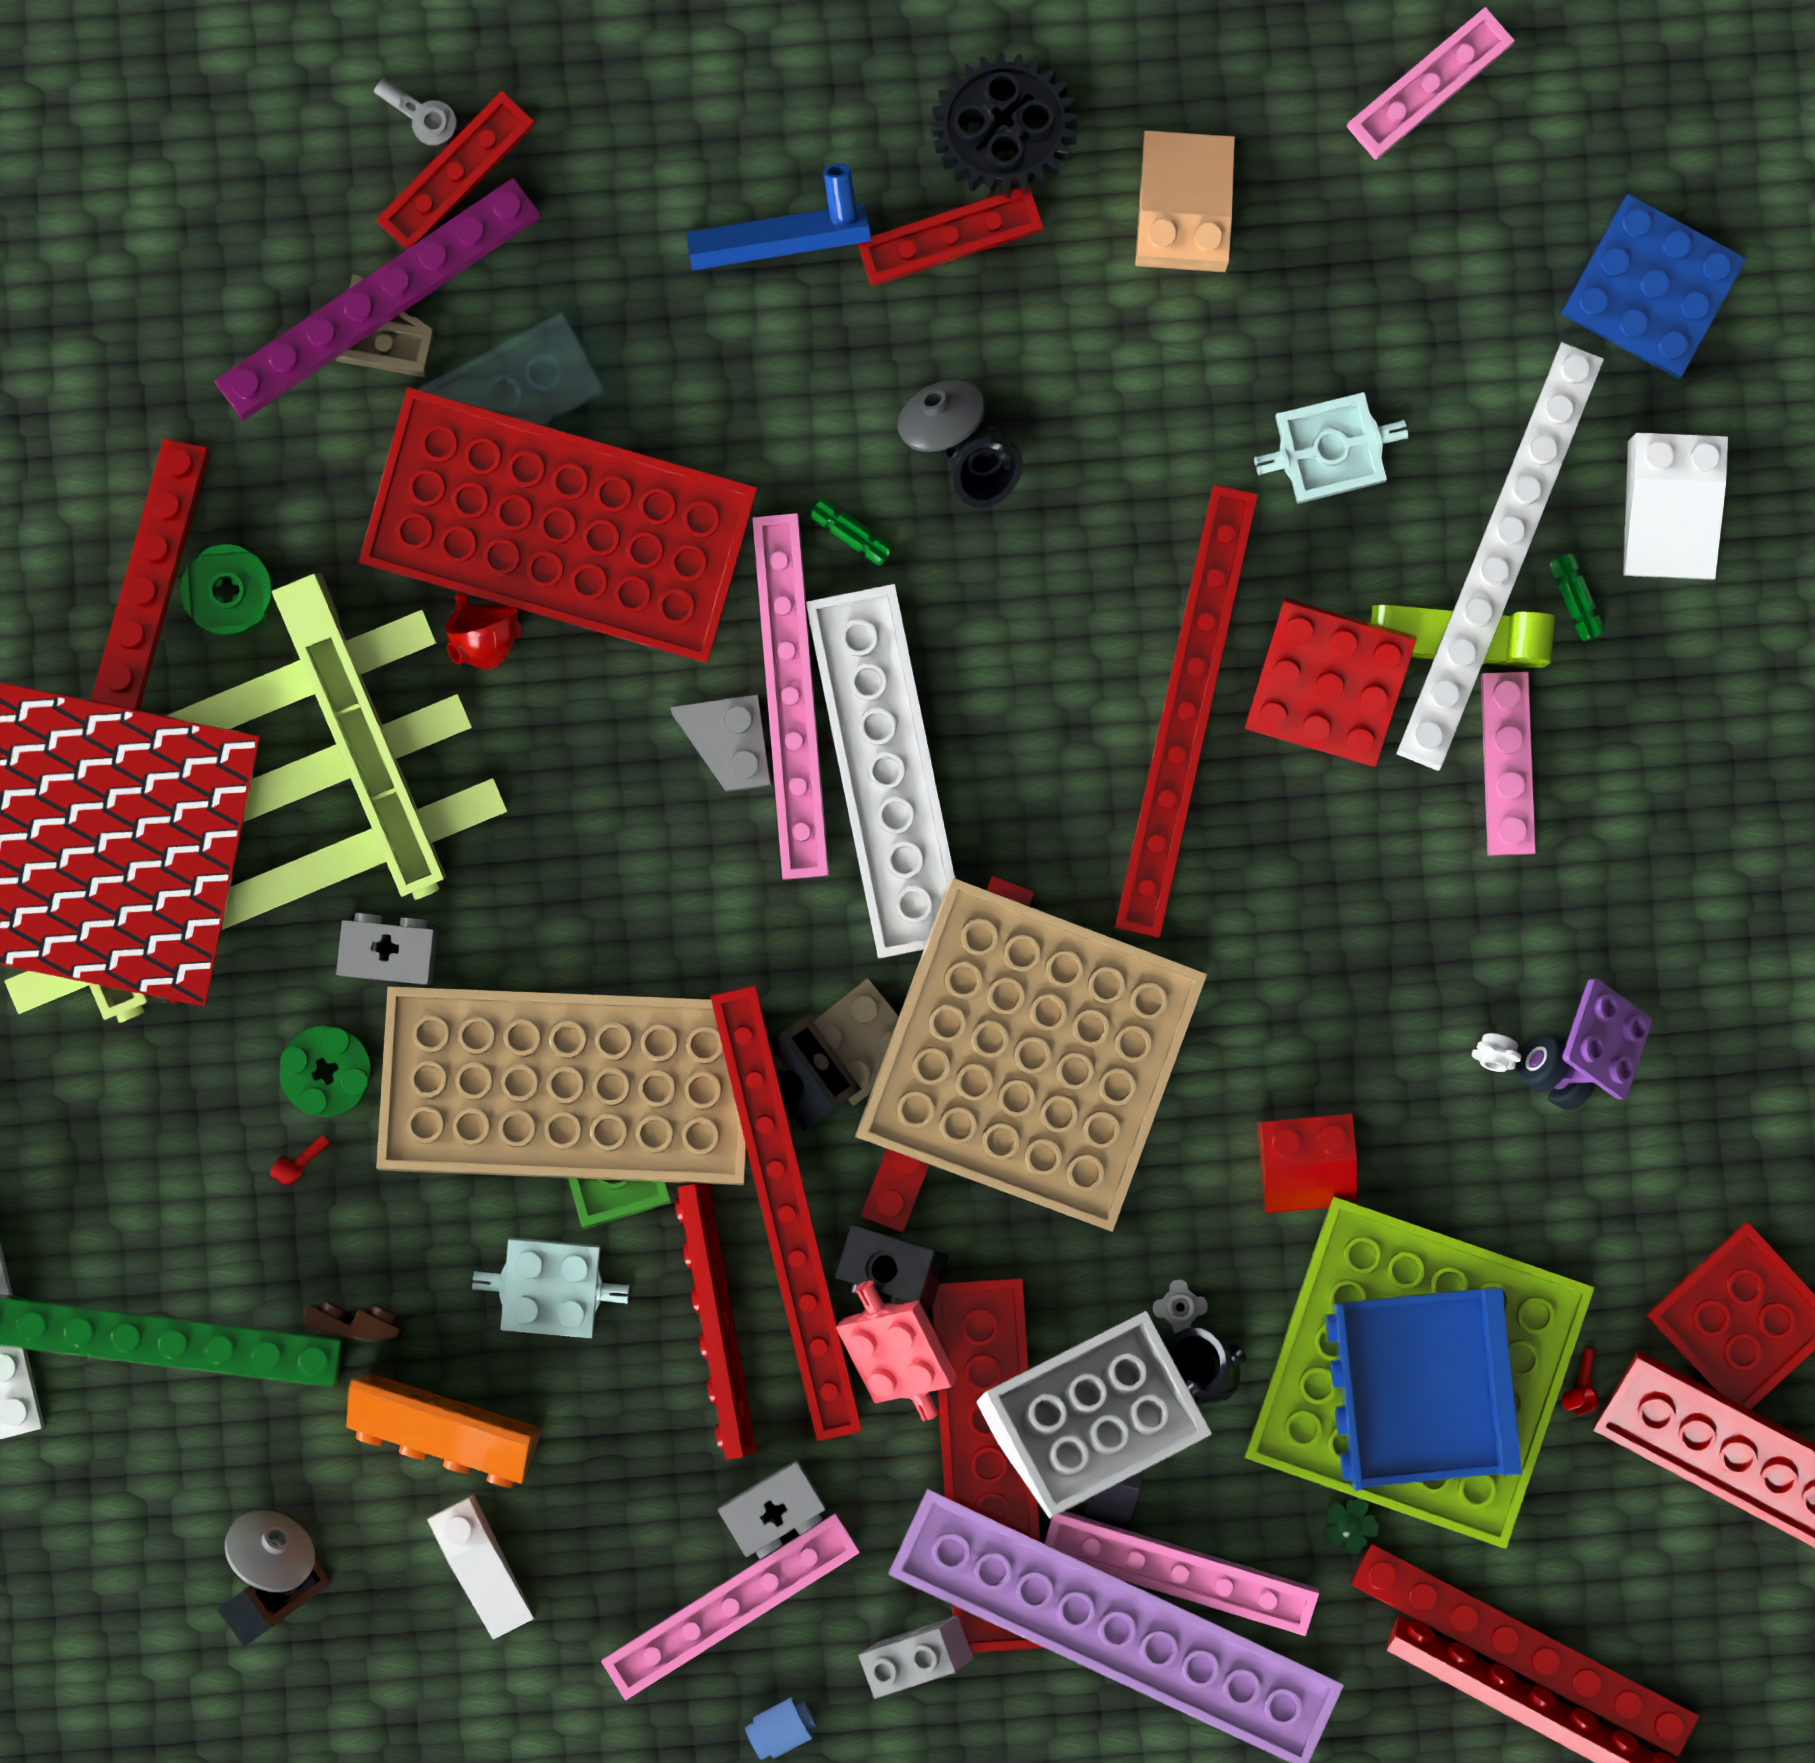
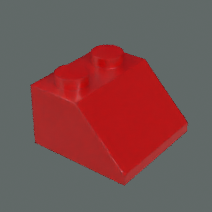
[1257,1114,1357,1213]

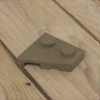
[335,274,434,378]

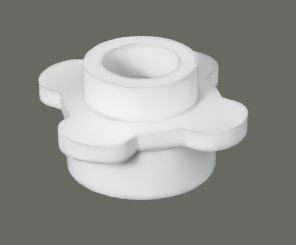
[1472,1033,1521,1072]

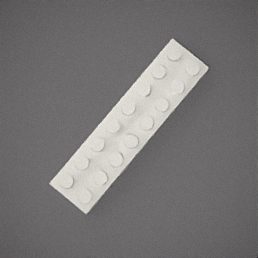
[806,584,955,959]

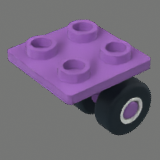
[1517,979,1652,1110]

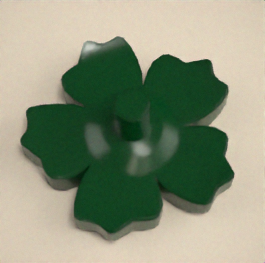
[1323,1498,1380,1554]

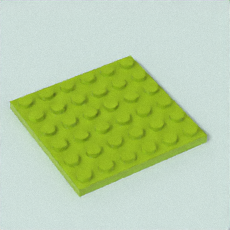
[1244,1197,1595,1549]

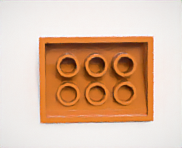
[346,1372,542,1488]

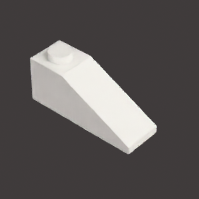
[427,1495,535,1639]

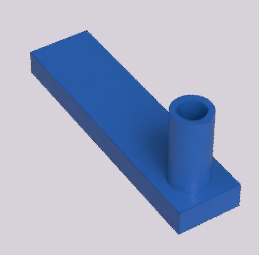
[686,164,871,270]

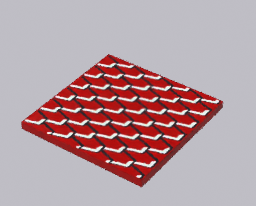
[0,682,261,1007]

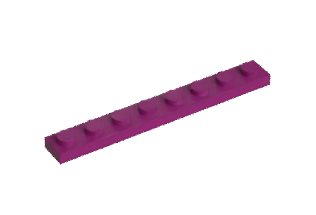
[215,178,540,421]

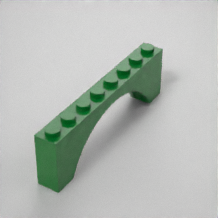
[0,1294,345,1387]

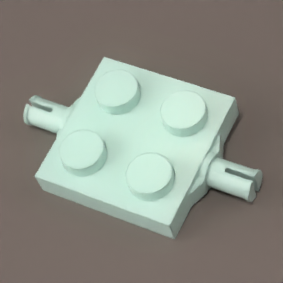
[1254,392,1408,504]
[472,1237,629,1338]

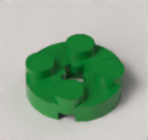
[180,544,274,637]
[279,1026,373,1117]

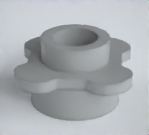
[1153,1280,1208,1333]

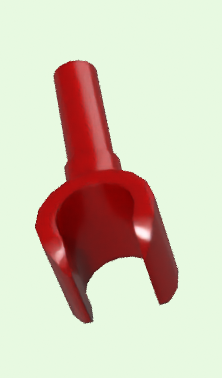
[270,1135,330,1186]
[1562,1348,1599,1416]

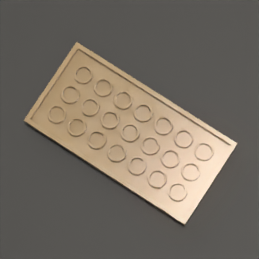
[376,987,746,1185]

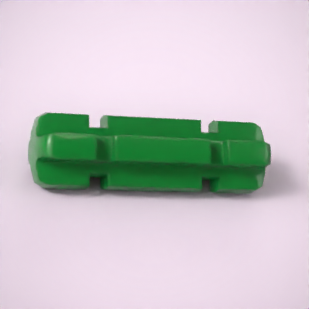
[810,498,893,566]
[1550,553,1605,641]

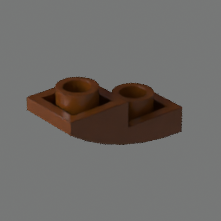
[301,1301,405,1340]

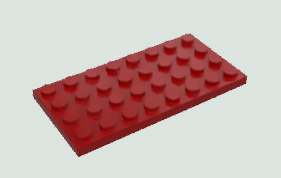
[358,387,758,663]

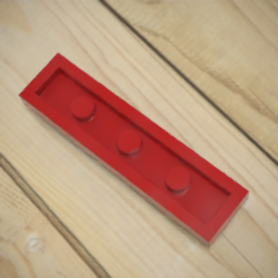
[376,90,535,250]
[857,186,1043,287]

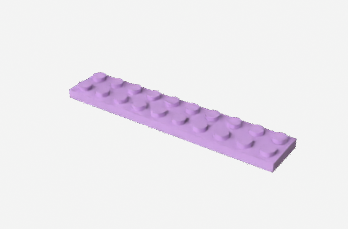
[888,1489,1344,1763]

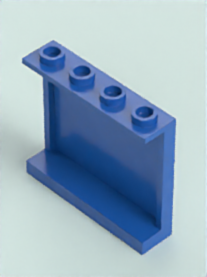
[1325,1287,1522,1491]

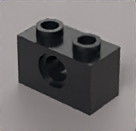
[770,1015,861,1131]
[835,1225,949,1307]

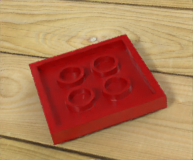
[1245,597,1416,767]
[1645,1222,1815,1410]

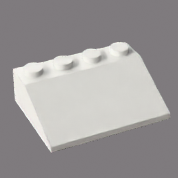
[976,1311,1212,1518]

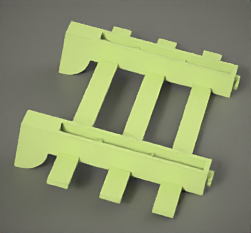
[4,573,507,1023]

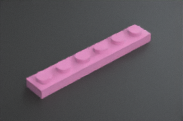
[1044,1511,1319,1636]
[601,1512,860,1700]

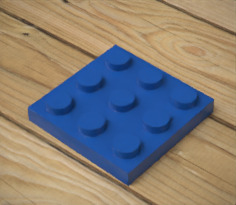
[1560,194,1746,379]

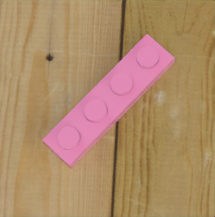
[1347,7,1515,160]
[1481,672,1535,856]

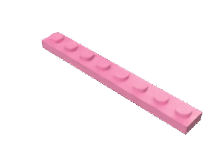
[752,513,829,880]

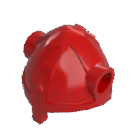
[446,592,522,670]

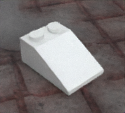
[1623,433,1728,580]

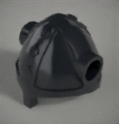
[945,426,1023,508]
[1167,1328,1246,1405]

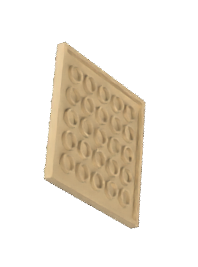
[855,878,1207,1232]

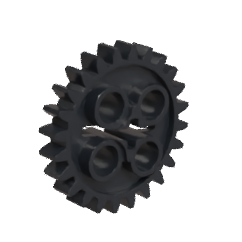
[931,53,1078,198]

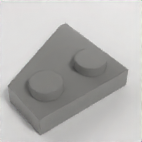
[671,695,771,792]

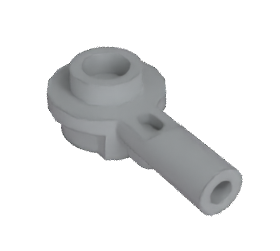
[374,78,457,146]

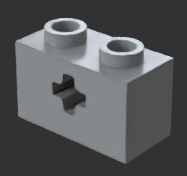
[336,913,438,986]
[718,1459,826,1559]
[858,1615,974,1699]

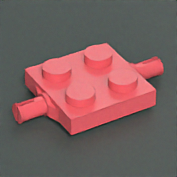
[836,1280,957,1421]

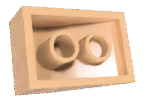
[1135,131,1235,272]

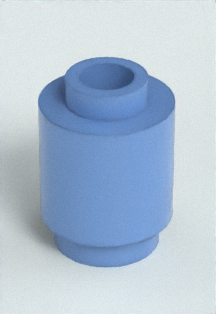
[745,1697,817,1760]

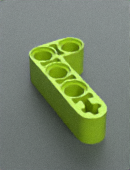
[1371,605,1555,668]

